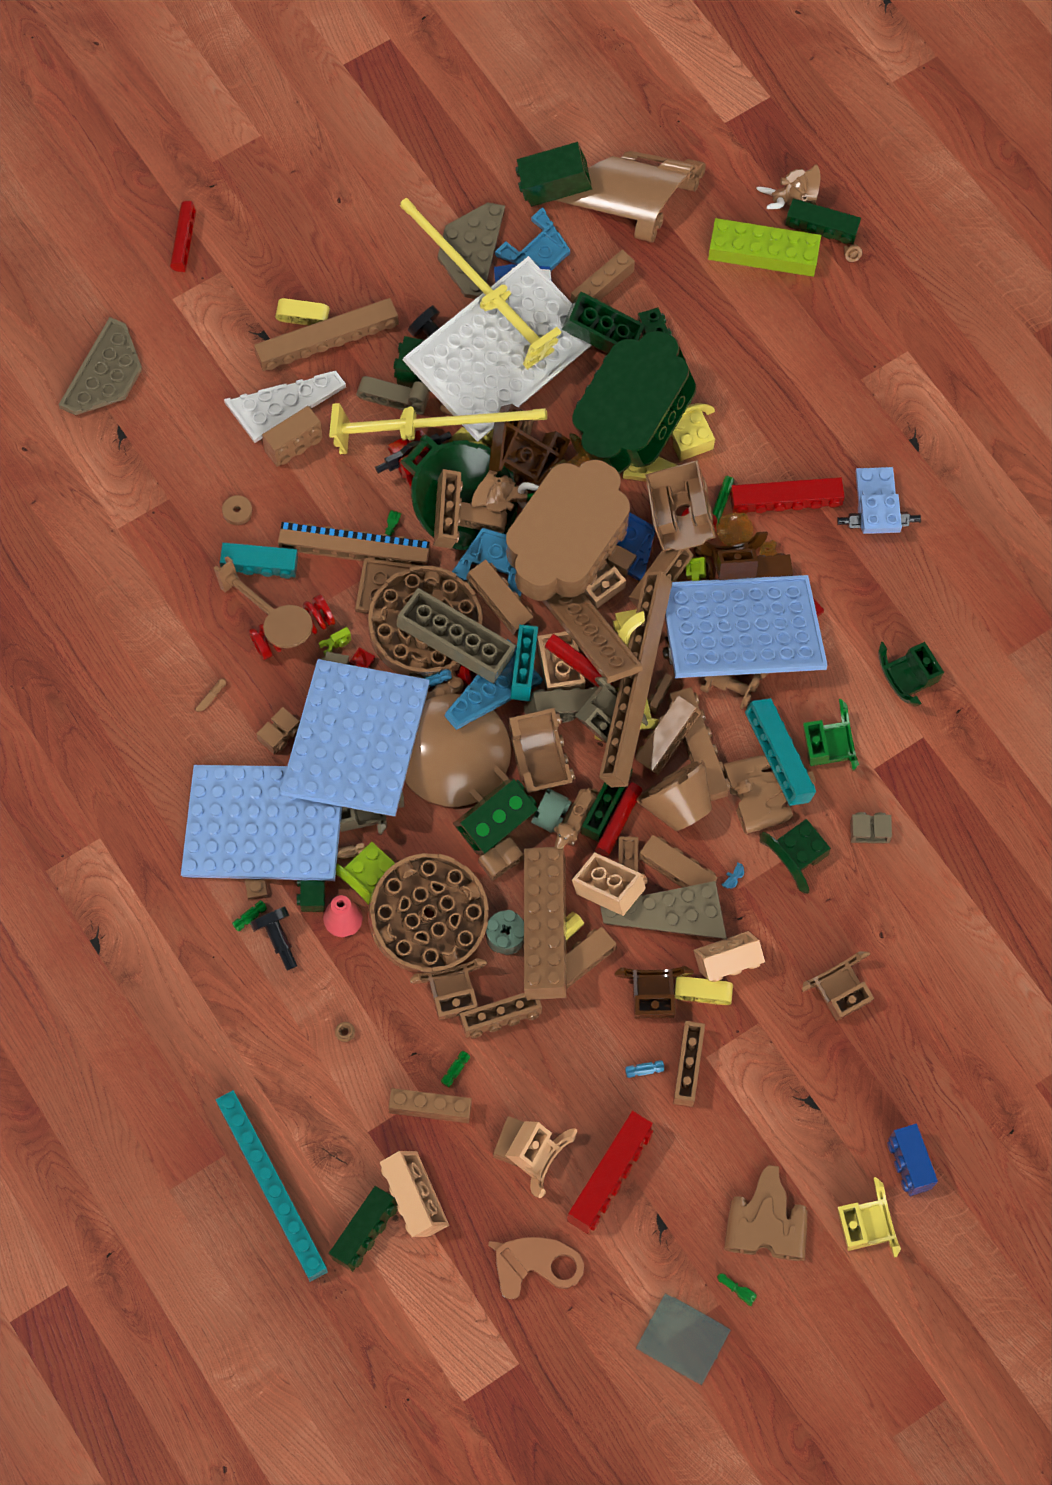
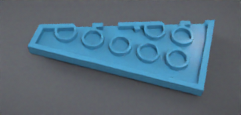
[445,639,543,730]

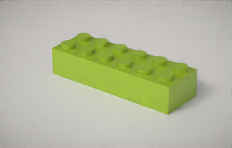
[708,218,821,277]

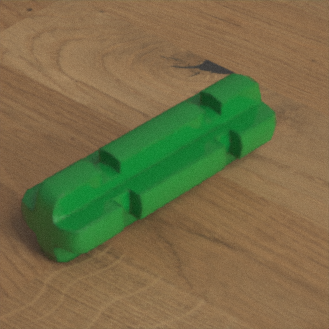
[232,900,267,931]
[441,1051,470,1087]

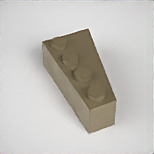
[524,687,598,723]

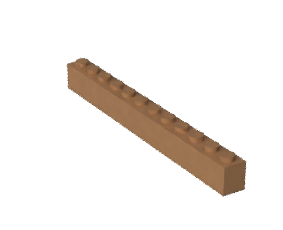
[599,571,672,787]

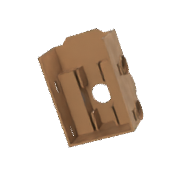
[645,460,716,552]

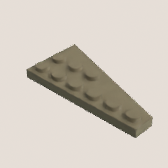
[600,881,727,940]

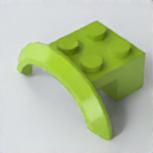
[336,842,395,906]

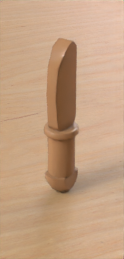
[195,678,227,712]

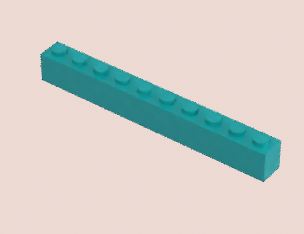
[215,1090,328,1282]

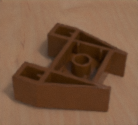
[489,404,570,491]

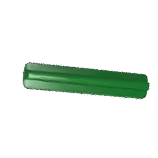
[712,476,734,526]

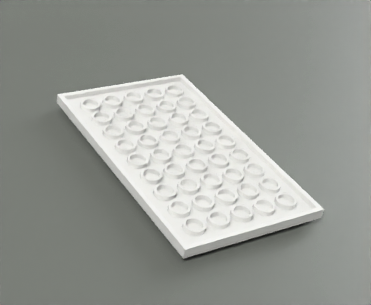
[403,256,592,442]

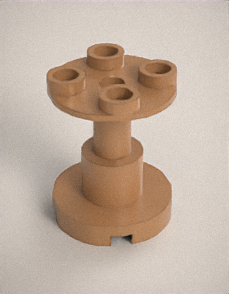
[700,674,760,710]

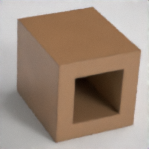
[607,545,636,577]

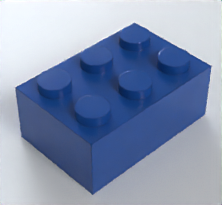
[887,1123,938,1196]

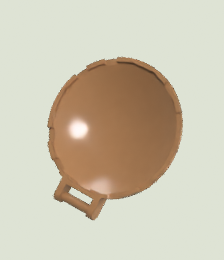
[405,694,511,807]

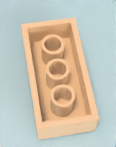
[380,1151,449,1237]

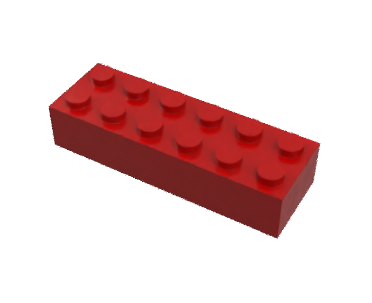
[567,1111,654,1234]

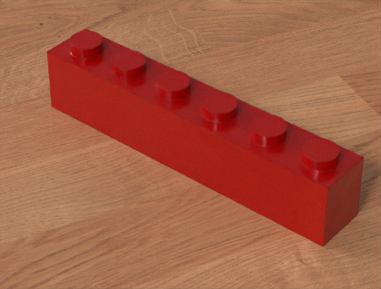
[730,477,845,514]

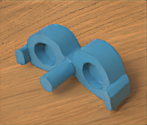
[722,862,744,888]

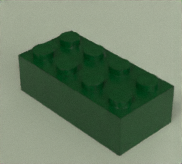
[561,291,645,353]

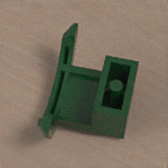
[878,641,944,707]
[760,819,831,894]

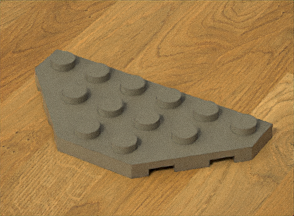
[438,202,505,299]
[59,317,142,415]

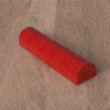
[170,201,196,272]
[545,634,614,688]
[594,782,642,857]

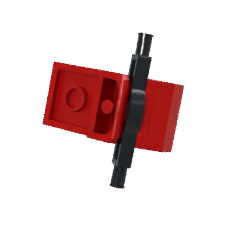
[375,429,452,489]

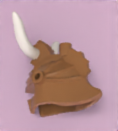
[756,164,820,209]
[471,470,539,513]

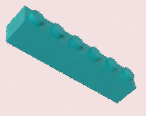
[745,698,816,806]

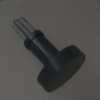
[408,305,440,337]
[250,906,297,971]

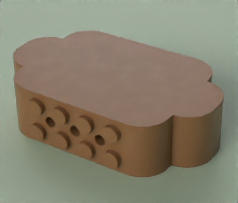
[506,460,630,601]

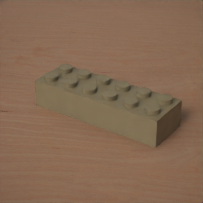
[397,588,516,684]

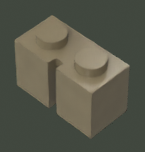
[850,812,892,843]

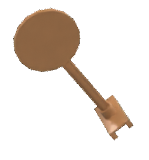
[214,556,313,648]

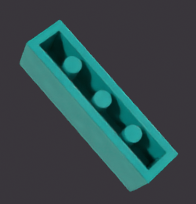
[220,543,298,579]
[511,624,538,701]

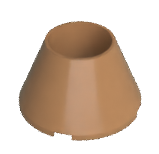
[636,760,712,831]

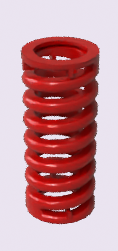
[248,594,336,661]

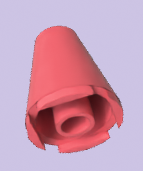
[323,895,363,938]

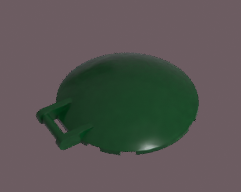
[400,434,518,550]

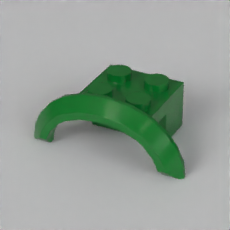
[803,699,859,771]

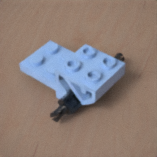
[837,467,921,534]

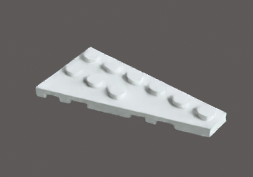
[224,371,346,443]

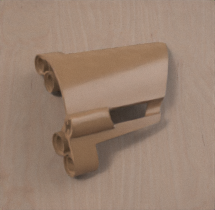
[555,151,706,242]

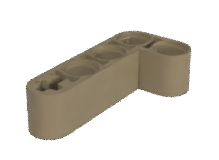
[356,376,430,415]

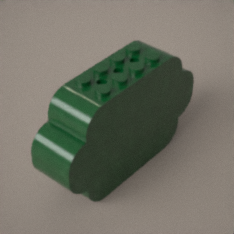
[572,331,696,473]

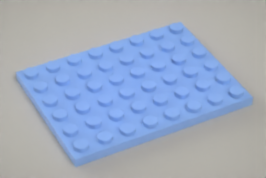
[665,575,828,678]
[280,659,430,816]
[181,765,342,881]

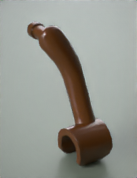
[694,546,714,580]

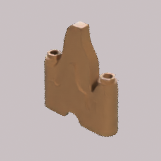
[723,754,816,834]
[724,1165,808,1261]

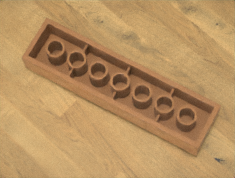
[524,847,567,1000]

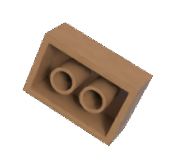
[262,406,323,467]

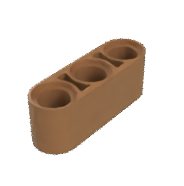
[459,502,508,533]

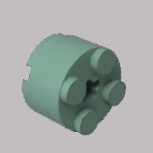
[531,788,572,833]
[486,910,524,955]

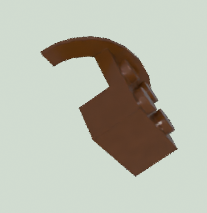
[697,532,768,580]
[615,966,694,1019]

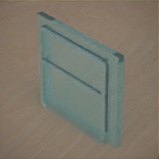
[636,1293,730,1385]

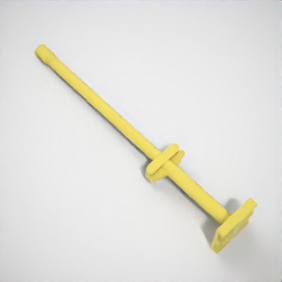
[400,198,561,370]
[329,403,547,454]

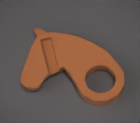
[488,1237,584,1300]

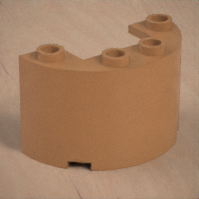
[509,708,575,793]

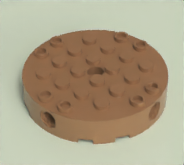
[368,566,482,678]
[368,853,489,973]

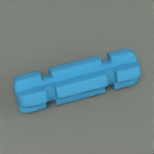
[423,669,452,688]
[625,1060,665,1078]

